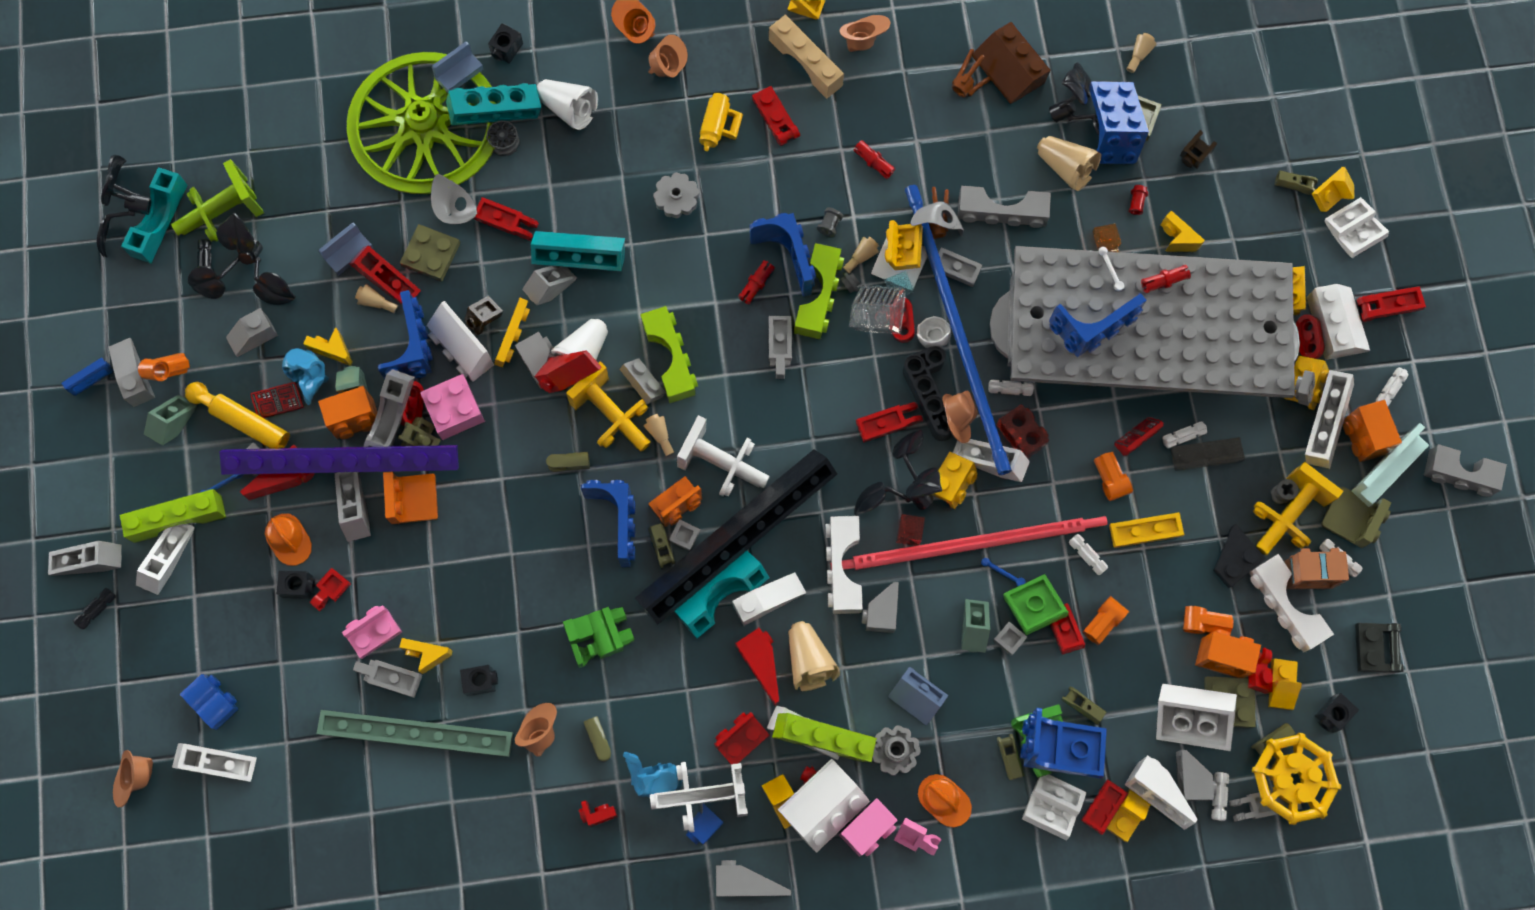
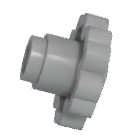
[653,172,699,218]
[872,725,921,776]

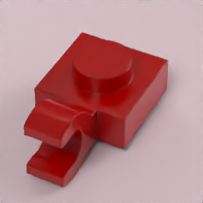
[309,568,351,612]
[1248,648,1273,694]

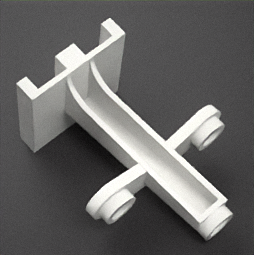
[677,415,770,497]
[650,762,748,832]

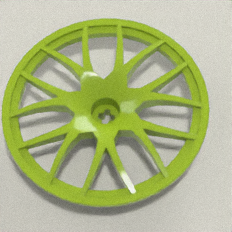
[347,52,497,194]

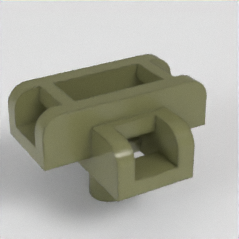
[398,417,441,446]

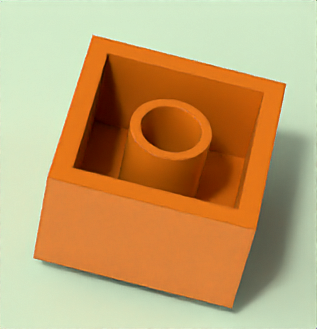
[318,386,378,439]
[1343,400,1402,462]
[1195,629,1261,678]

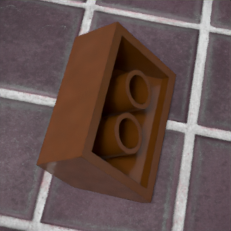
[972,22,1051,104]

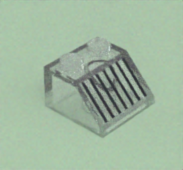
[849,285,906,334]

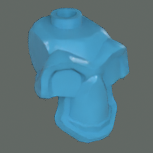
[282,348,329,406]
[623,752,682,798]

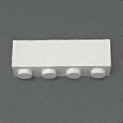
[1305,370,1354,469]

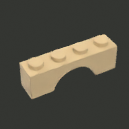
[769,14,844,99]

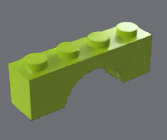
[794,243,844,339]
[640,306,698,403]
[120,489,226,543]
[772,713,877,762]

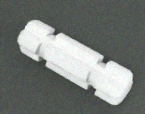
[1376,367,1408,406]
[988,380,1034,396]
[1162,422,1207,448]
[1069,534,1108,575]
[1319,539,1363,577]
[1211,772,1229,821]

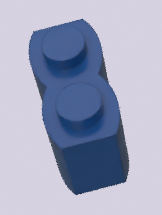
[180,674,239,730]

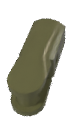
[1275,170,1318,195]
[546,452,590,472]
[648,524,675,568]
[1062,686,1106,725]
[583,716,611,762]
[1251,723,1296,758]
[997,734,1025,780]

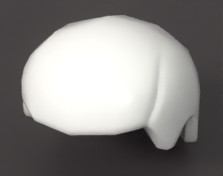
[917,316,951,348]

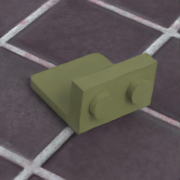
[1321,487,1392,548]

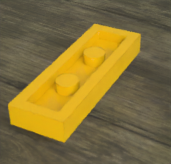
[494,298,530,368]
[1109,512,1185,548]

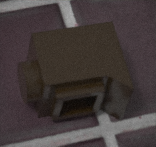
[1180,130,1217,169]

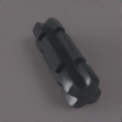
[197,239,211,267]
[73,588,116,629]

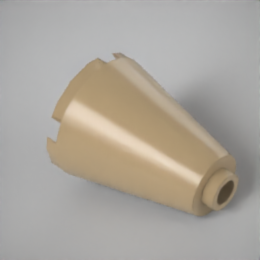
[1037,136,1101,191]
[788,621,840,691]

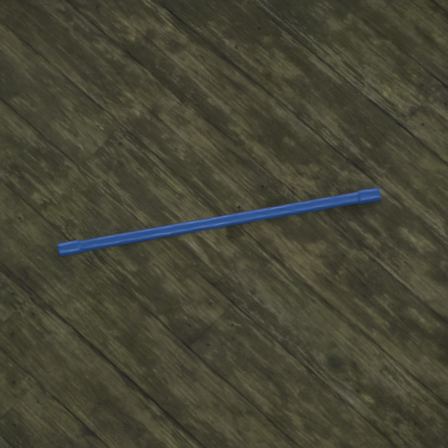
[905,185,1012,475]

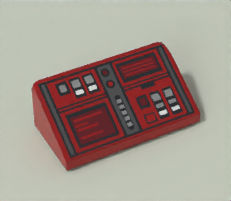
[250,382,304,418]
[1114,417,1164,456]

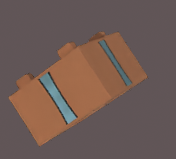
[1284,548,1349,589]

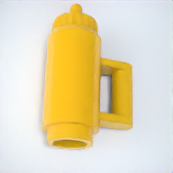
[699,93,743,151]

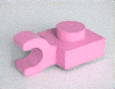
[894,818,941,855]

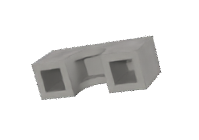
[1424,444,1507,497]

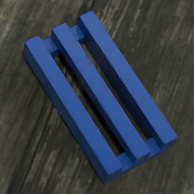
[61,357,114,396]

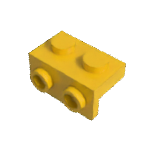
[885,220,923,270]
[1284,356,1329,410]
[931,451,978,509]

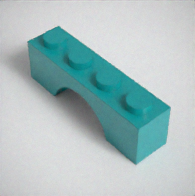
[121,167,188,263]
[674,551,770,638]

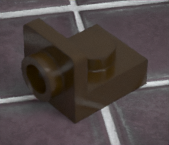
[464,295,503,335]

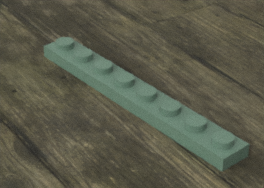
[316,710,514,757]

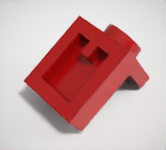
[579,800,618,827]

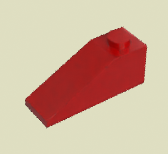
[349,245,421,304]
[534,350,601,393]
[240,444,315,500]
[735,627,779,706]

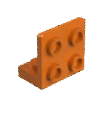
[383,471,438,524]
[648,476,702,527]

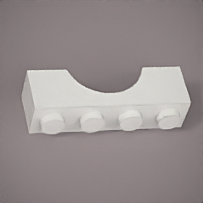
[825,516,862,614]
[1249,554,1334,653]

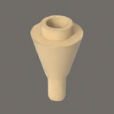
[1126,33,1157,73]
[843,237,879,274]
[355,284,398,314]
[644,414,674,456]

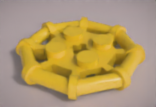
[1252,733,1341,825]

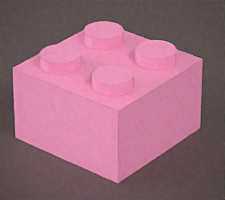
[420,374,485,440]
[839,798,898,857]

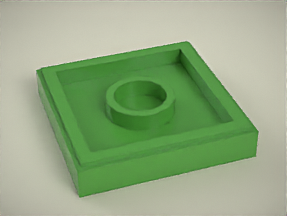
[1003,574,1069,635]

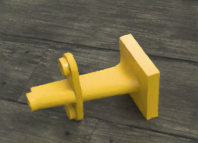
[566,361,651,452]
[1253,462,1344,555]

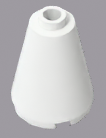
[537,79,598,130]
[549,319,608,360]

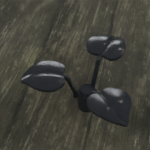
[1049,62,1099,135]
[97,155,152,258]
[187,213,296,305]
[854,429,942,516]

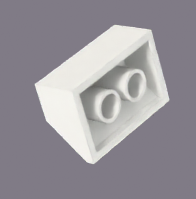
[1307,284,1370,360]
[427,301,494,382]
[1156,684,1237,751]
[778,759,870,853]

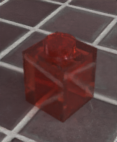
[896,514,925,546]

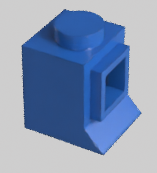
[686,803,723,845]

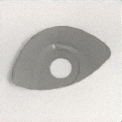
[431,174,477,224]
[911,202,964,236]

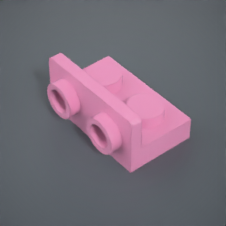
[342,605,402,659]

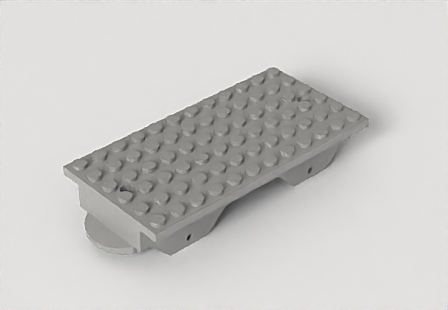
[989,246,1300,398]

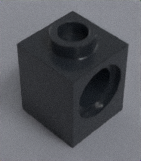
[488,23,523,64]
[276,571,316,599]
[460,665,498,696]
[1315,693,1359,733]

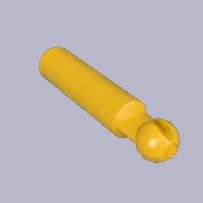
[185,382,290,449]

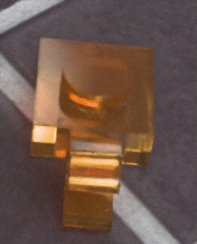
[1092,223,1122,252]

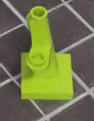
[171,159,264,242]

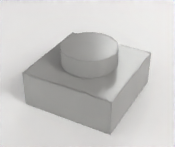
[669,519,700,551]
[993,622,1027,656]

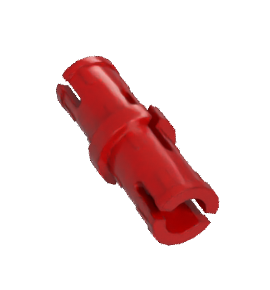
[853,140,896,179]
[738,260,775,304]
[1141,264,1191,293]

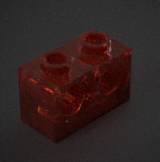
[996,404,1049,459]

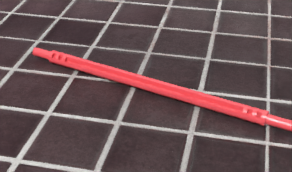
[830,516,1107,570]

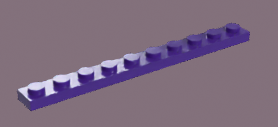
[219,445,459,475]

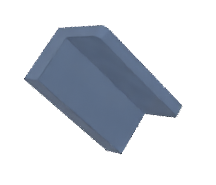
[432,42,484,93]
[318,223,373,276]
[888,667,949,725]

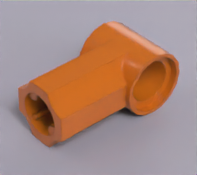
[138,353,190,381]
[1094,452,1133,501]
[1083,596,1129,645]
[1183,606,1234,634]

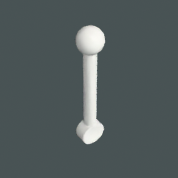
[1099,247,1124,291]

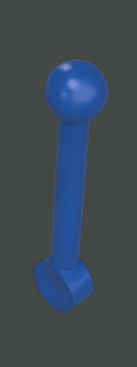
[199,474,244,493]
[981,558,1026,587]

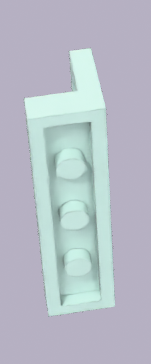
[1351,423,1429,507]

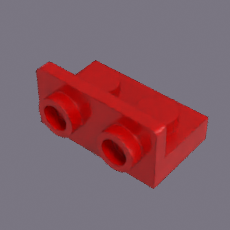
[714,712,770,764]

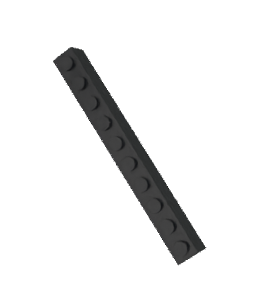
[635,449,837,625]

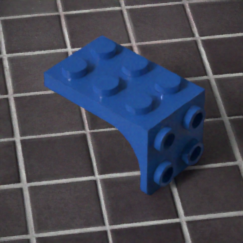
[1089,81,1149,164]
[750,213,816,297]
[378,290,433,379]
[1049,293,1147,358]
[581,480,636,567]
[1020,708,1107,779]

